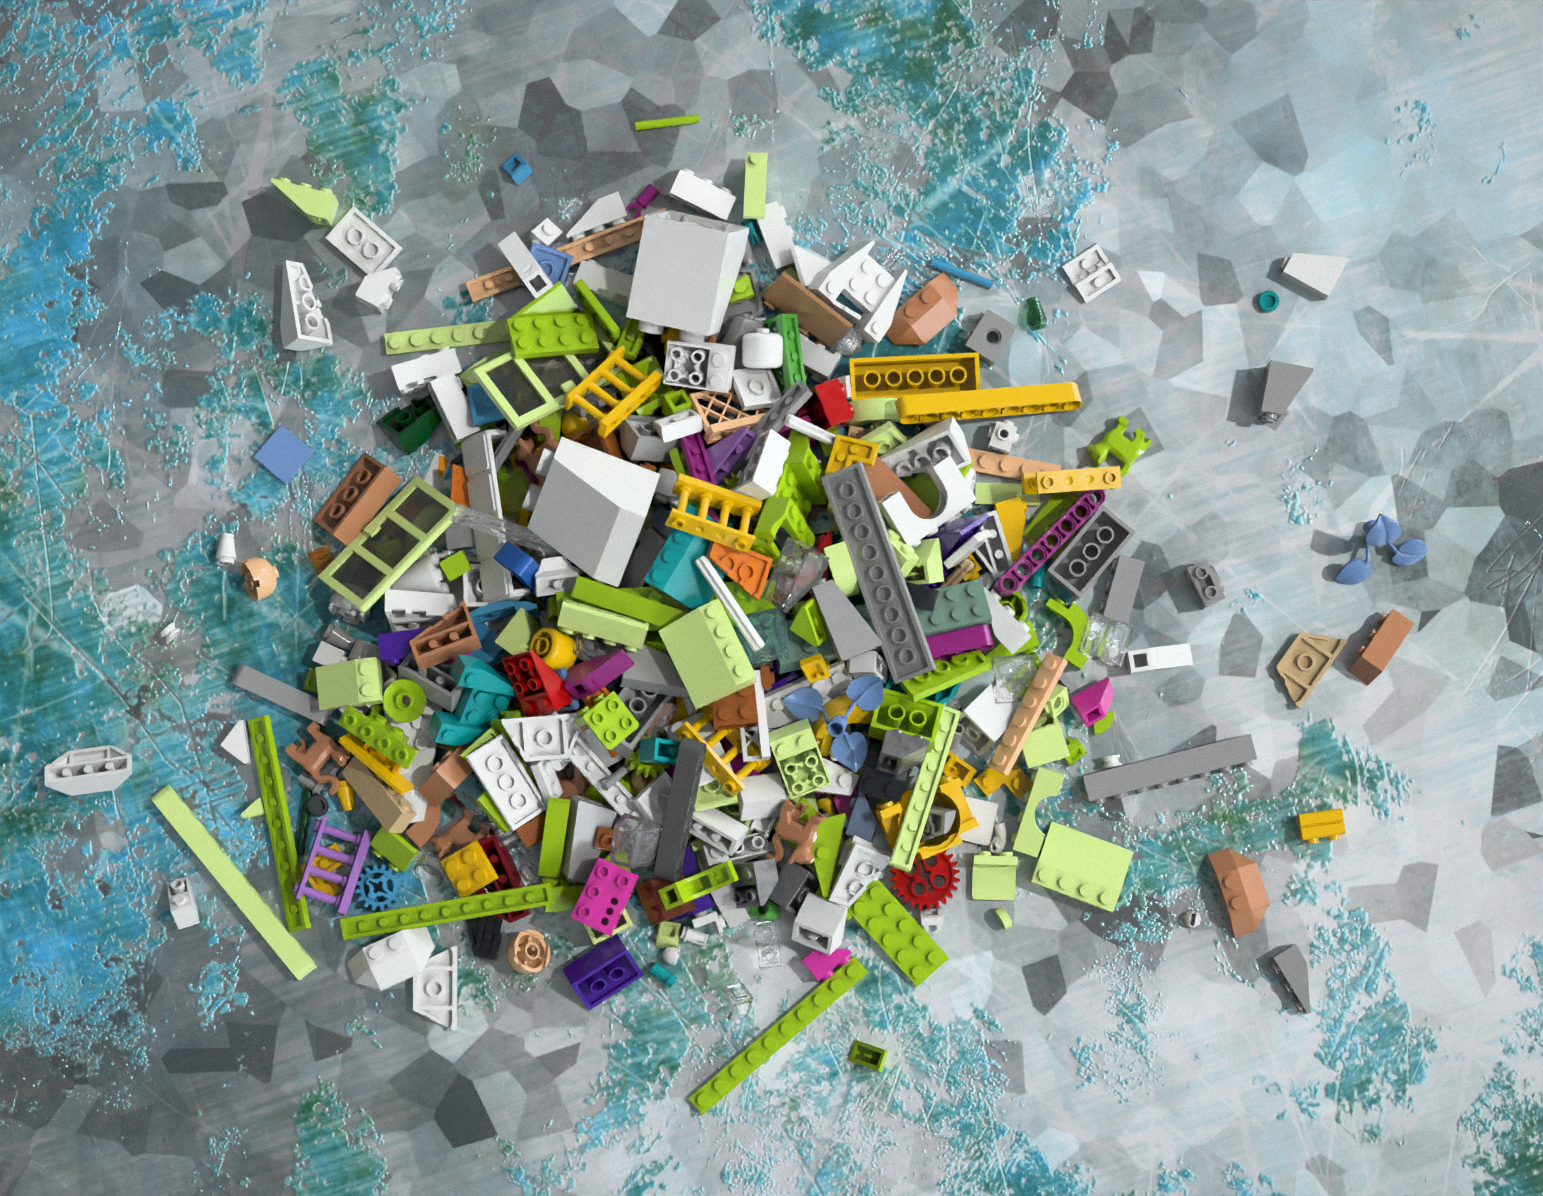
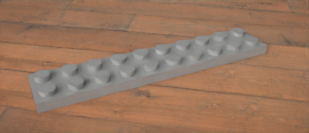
[821,462,937,684]

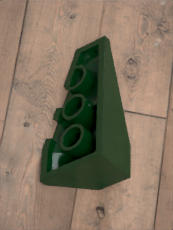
[376,385,466,456]

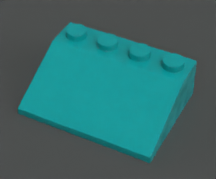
[644,504,726,610]

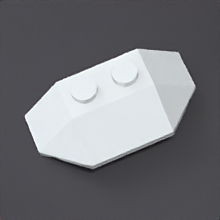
[45,745,132,796]
[347,927,435,991]

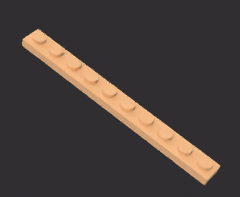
[465,207,667,303]
[848,426,1061,481]

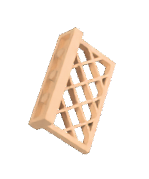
[688,385,768,444]

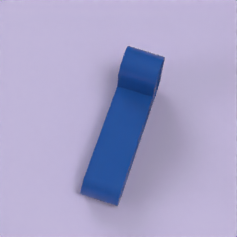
[493,540,556,607]

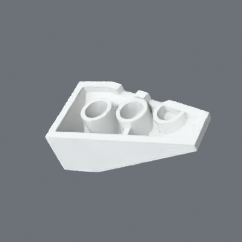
[879,416,971,477]

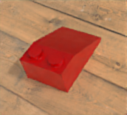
[804,378,854,441]

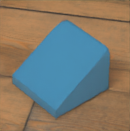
[500,153,533,185]

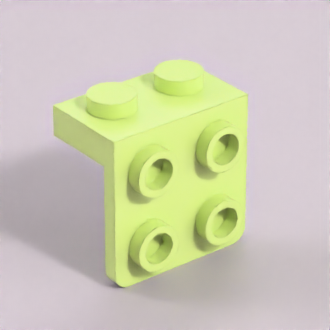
[972,851,1018,901]

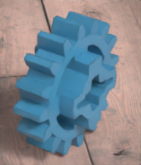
[355,864,403,911]

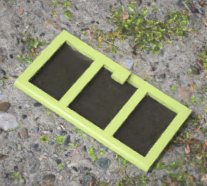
[472,316,626,432]
[318,475,464,613]

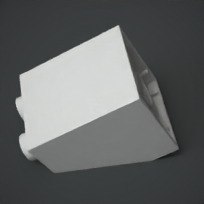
[626,209,749,342]
[522,437,660,587]

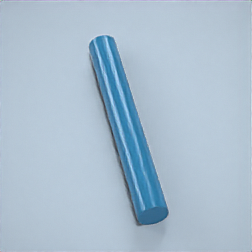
[930,259,993,289]

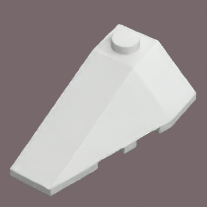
[280,260,333,351]

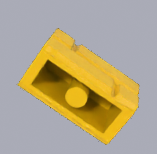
[1296,808,1346,844]

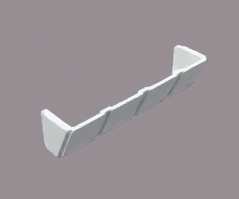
[461,429,530,604]

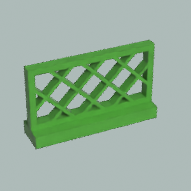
[762,314,807,396]

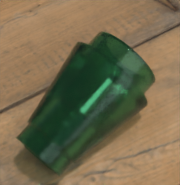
[1026,297,1048,330]

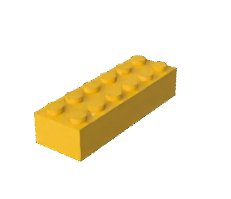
[849,352,981,401]

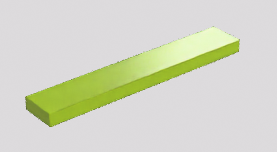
[571,575,689,628]

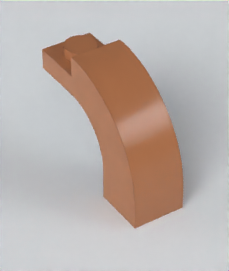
[405,801,442,849]

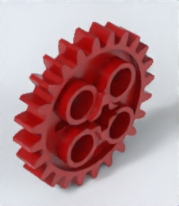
[889,850,960,911]

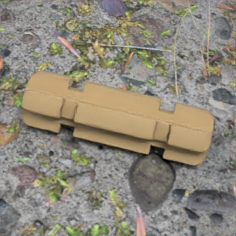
[939,558,974,588]

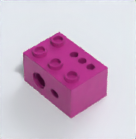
[571,858,640,936]

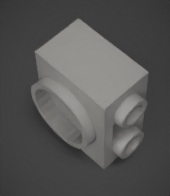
[963,309,1017,366]
[1183,559,1225,610]

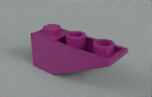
[564,649,634,700]

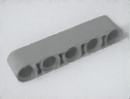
[231,663,334,726]

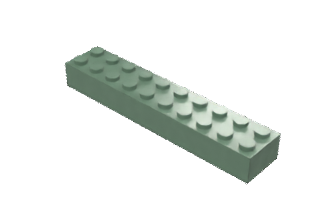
[768,579,992,674]

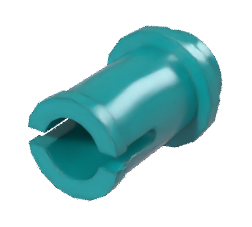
[741,219,764,246]
[1029,560,1048,588]
[649,962,678,988]

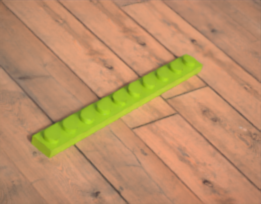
[247,715,311,933]
[340,882,555,940]
[689,956,869,1115]

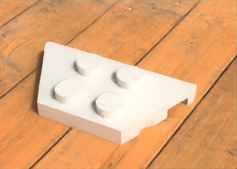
[501,713,581,762]
[413,946,458,1030]

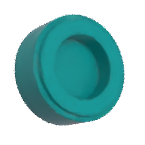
[1257,290,1279,313]

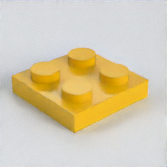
[440,840,499,897]

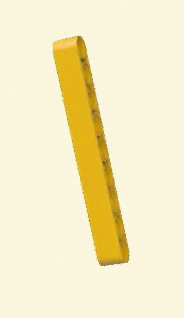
[895,382,1082,424]

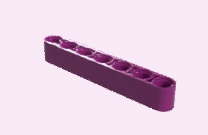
[994,489,1106,597]

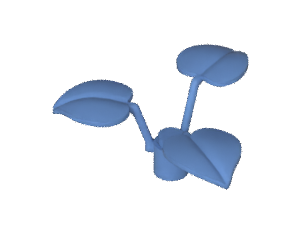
[1334,514,1428,585]
[783,675,884,772]

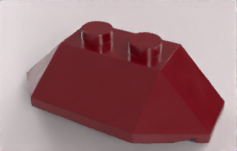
[476,834,530,923]

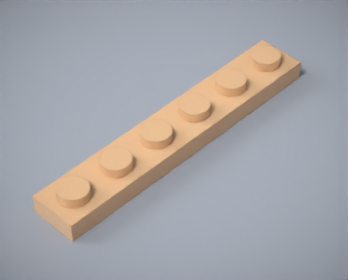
[987,652,1068,776]

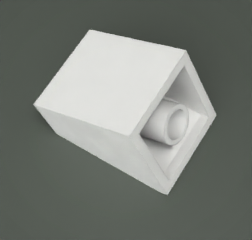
[958,679,1021,756]

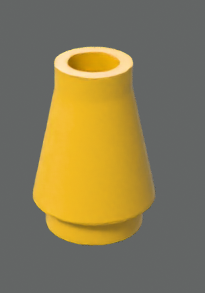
[336,779,355,811]

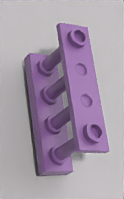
[292,816,373,917]

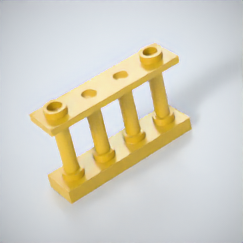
[564,345,662,438]
[1021,466,1121,495]
[665,473,762,553]
[674,703,773,797]

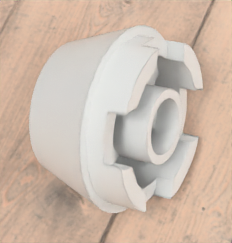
[328,584,370,625]

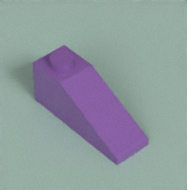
[706,426,758,486]

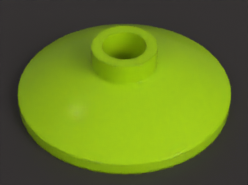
[383,679,426,723]

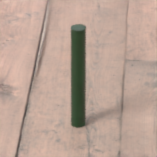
[296,790,313,855]

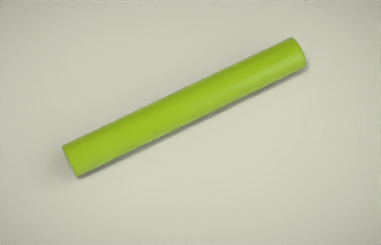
[635,114,699,130]

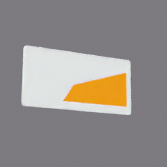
[424,452,452,491]

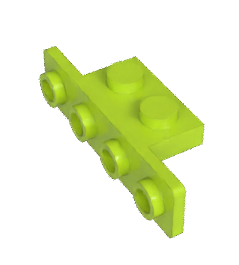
[338,706,417,769]

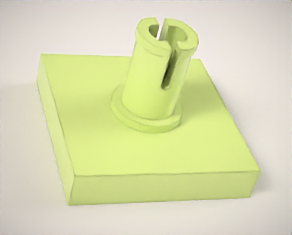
[860,421,908,457]
[695,762,738,812]

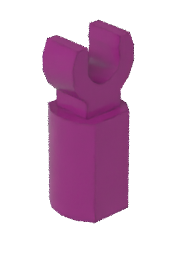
[625,184,660,219]

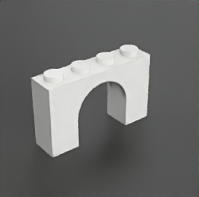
[877,455,977,548]

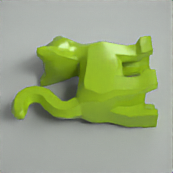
[1087,415,1152,490]

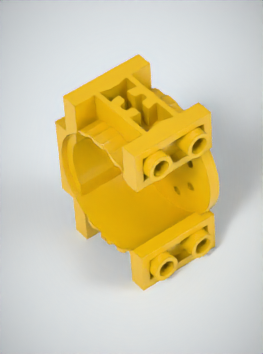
[872,774,979,860]

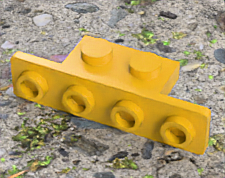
[338,732,414,795]

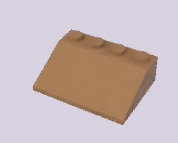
[762,271,853,350]

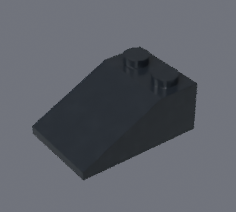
[857,737,908,802]

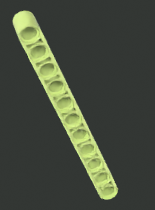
[151,784,317,981]

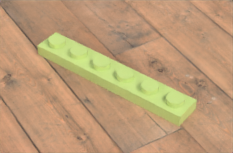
[384,319,510,356]

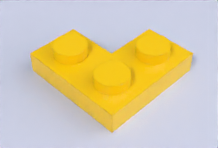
[825,434,880,475]
[973,763,1033,800]
[300,842,344,903]

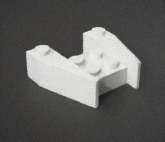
[807,240,908,343]

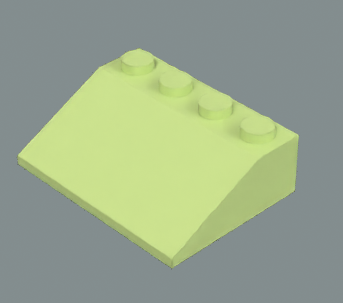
[658,598,757,710]
[1029,821,1133,913]

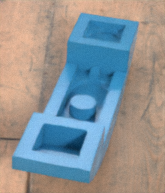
[469,600,541,633]

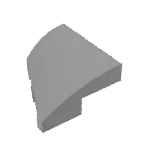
[920,805,956,843]

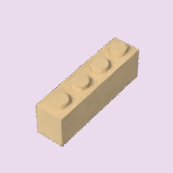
[342,756,416,834]

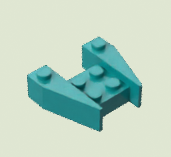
[427,654,517,746]

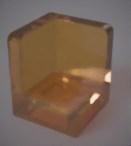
[308,544,340,576]

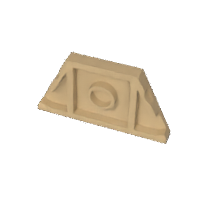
[1275,632,1347,709]

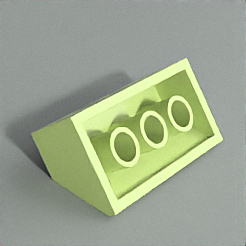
[557,599,649,652]

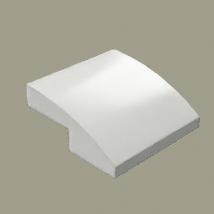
[1061,243,1121,303]

